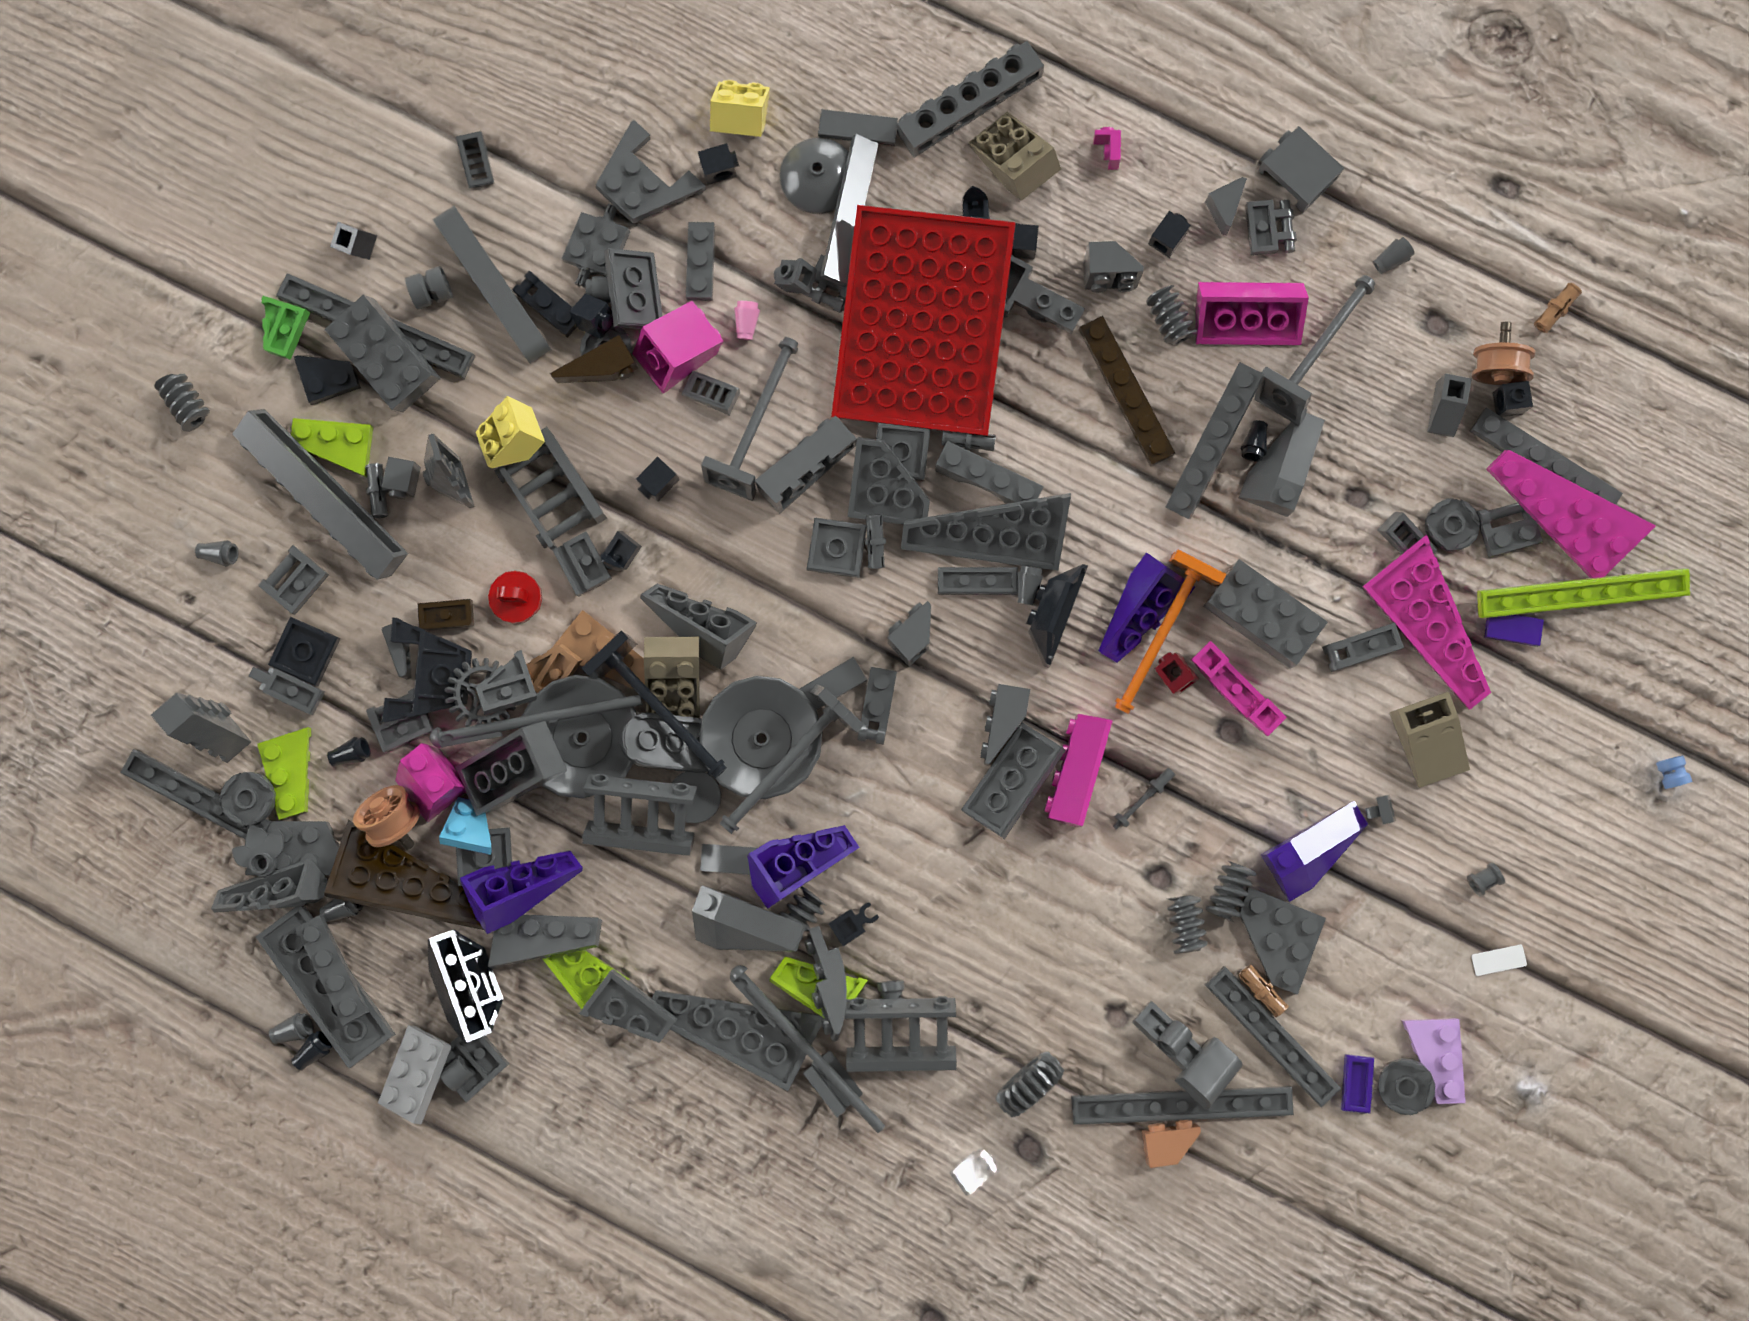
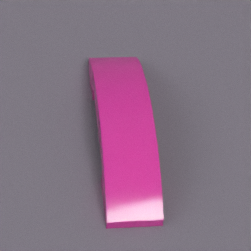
[1191,641,1287,736]

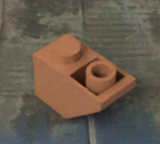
[1142,1120,1201,1168]

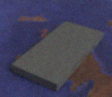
[961,722,1066,840]

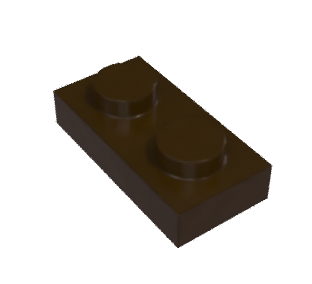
[417,599,474,631]

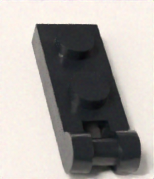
[512,271,577,338]

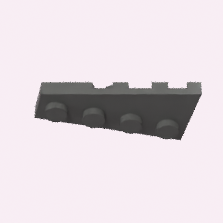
[488,915,602,969]

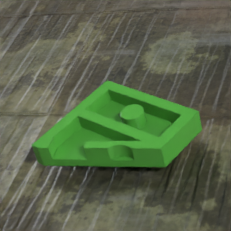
[261,296,310,360]

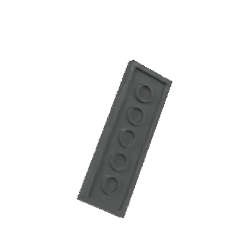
[256,905,396,1069]

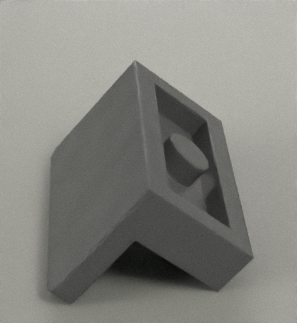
[803,1051,863,1117]

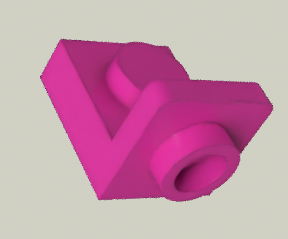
[1093,127,1121,170]

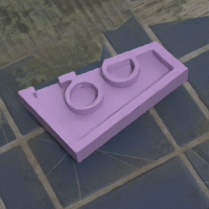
[1401,1018,1465,1104]

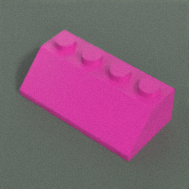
[1195,282,1309,345]
[1044,714,1113,827]

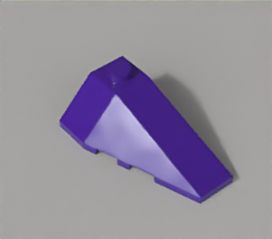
[1098,552,1195,663]
[1261,801,1368,902]
[747,825,860,909]
[460,851,583,934]

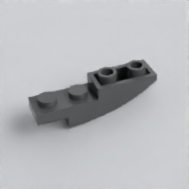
[804,926,847,1042]

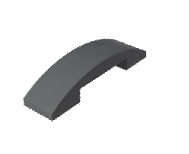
[700,844,757,875]

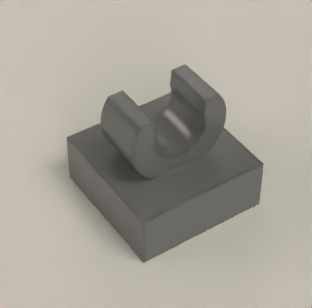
[1365,794,1396,824]

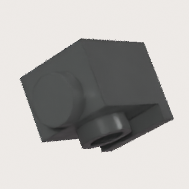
[774,258,817,294]

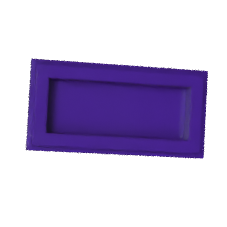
[1484,615,1544,647]
[1341,1054,1374,1114]

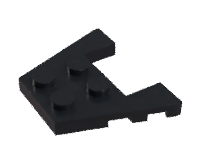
[382,617,472,723]

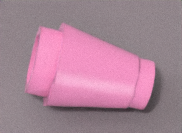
[734,301,760,340]

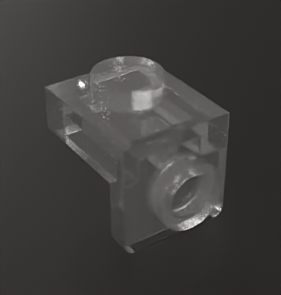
[950,1149,999,1195]

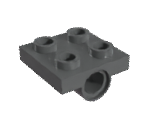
[440,1036,509,1102]

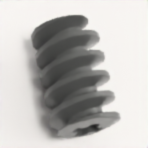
[1146,285,1197,345]
[154,374,210,432]
[1206,861,1257,922]
[779,886,826,940]
[1166,895,1208,954]

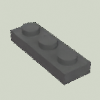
[686,222,715,301]

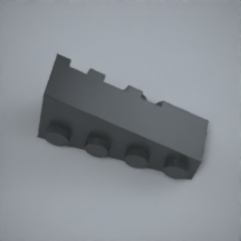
[151,693,251,763]

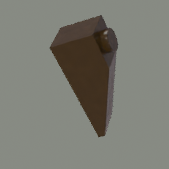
[550,335,638,383]

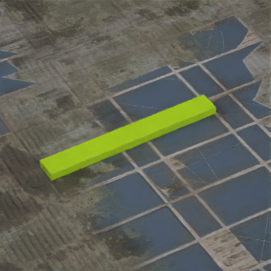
[1477,568,1690,618]

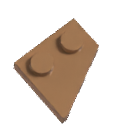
[526,644,582,693]

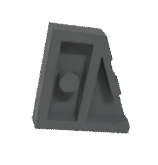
[476,650,537,715]

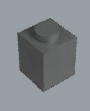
[382,457,421,500]

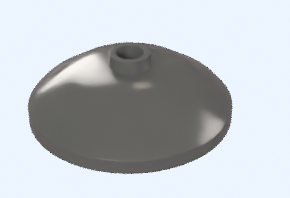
[780,138,848,214]

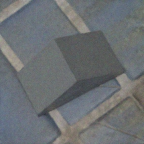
[1205,177,1247,236]

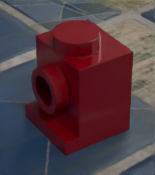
[1154,652,1200,695]

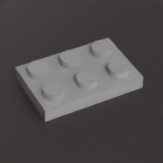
[378,1025,452,1124]

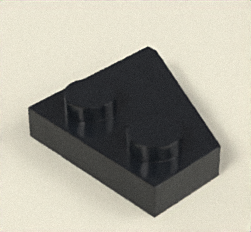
[294,355,361,405]

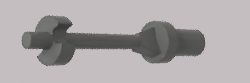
[1113,768,1175,830]

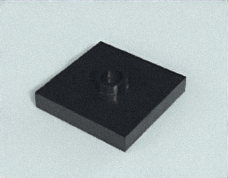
[268,617,341,687]

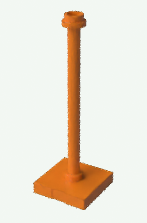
[1114,549,1227,714]

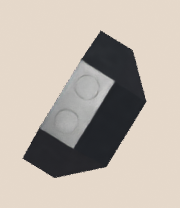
[1026,564,1088,668]
[427,929,503,1043]

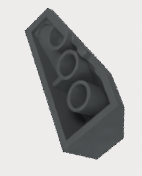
[1238,413,1325,517]
[640,583,757,670]

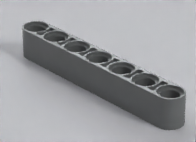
[432,206,552,364]

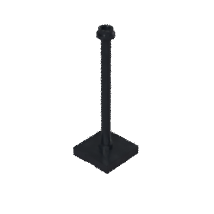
[582,630,727,779]

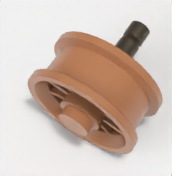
[1472,321,1535,385]
[353,785,420,850]

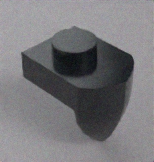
[962,186,990,219]
[600,531,642,571]

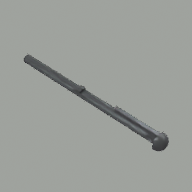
[430,695,643,748]
[730,965,885,1133]

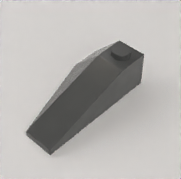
[423,433,475,508]
[211,858,328,913]
[692,886,806,952]

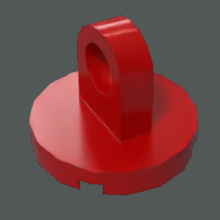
[488,571,542,624]

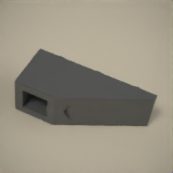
[980,684,1030,766]

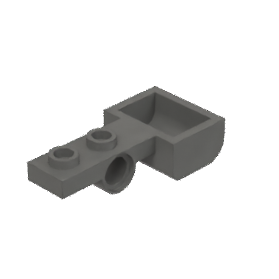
[1004,256,1085,334]
[1132,1001,1243,1109]

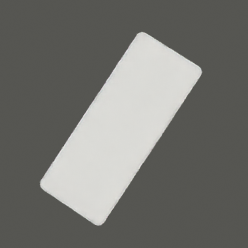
[1471,944,1527,976]

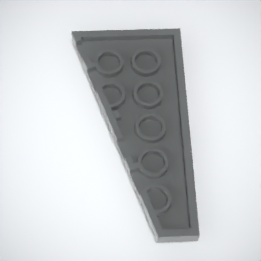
[901,493,1071,571]
[651,990,823,1091]

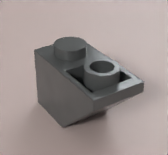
[1427,373,1472,437]

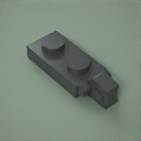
[249,667,325,715]

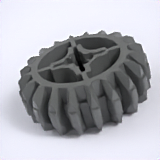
[445,658,516,727]
[996,1052,1064,1117]

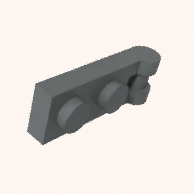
[1322,623,1404,672]
[858,667,897,745]

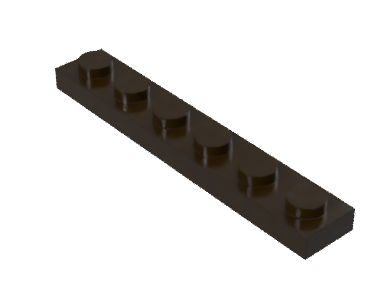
[1079,315,1175,467]

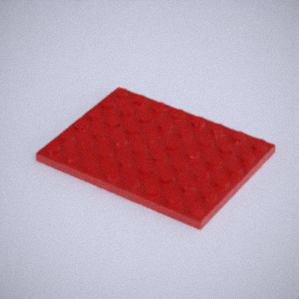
[831,205,1016,436]

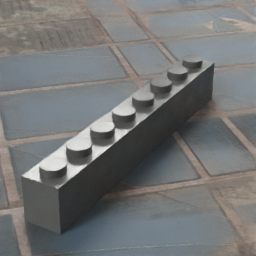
[233,409,409,580]

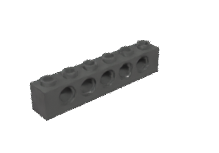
[897,41,1044,158]

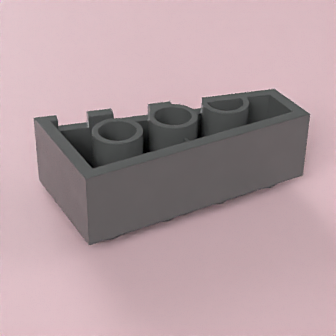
[755,416,857,514]

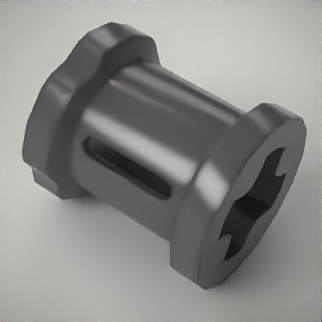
[1467,863,1505,897]

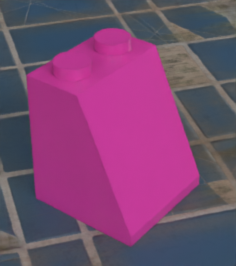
[632,301,723,394]
[395,743,466,822]

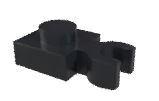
[828,902,879,946]

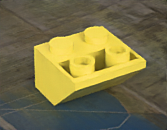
[710,80,770,137]
[476,396,545,468]

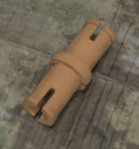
[1534,283,1582,333]
[1238,964,1289,1017]

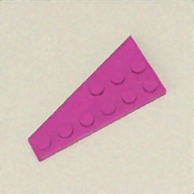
[1486,450,1656,578]
[1362,535,1491,710]

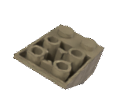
[968,111,1061,201]
[644,637,700,718]
[1389,691,1470,788]

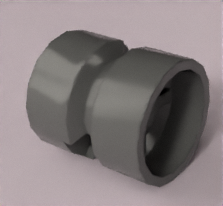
[405,266,453,310]

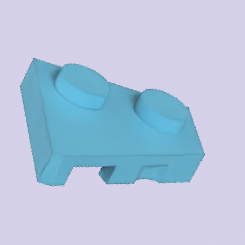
[439,797,492,855]

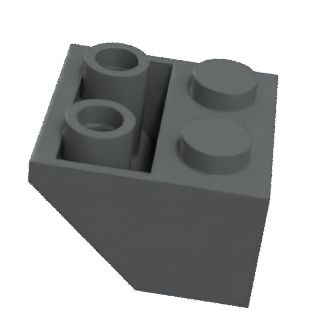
[1084,241,1144,293]
[887,601,931,667]

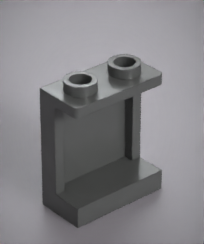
[1258,126,1344,213]

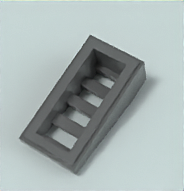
[456,131,494,189]
[682,371,740,416]
[1378,512,1437,554]
[381,624,412,680]

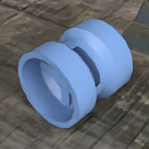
[1656,755,1693,789]

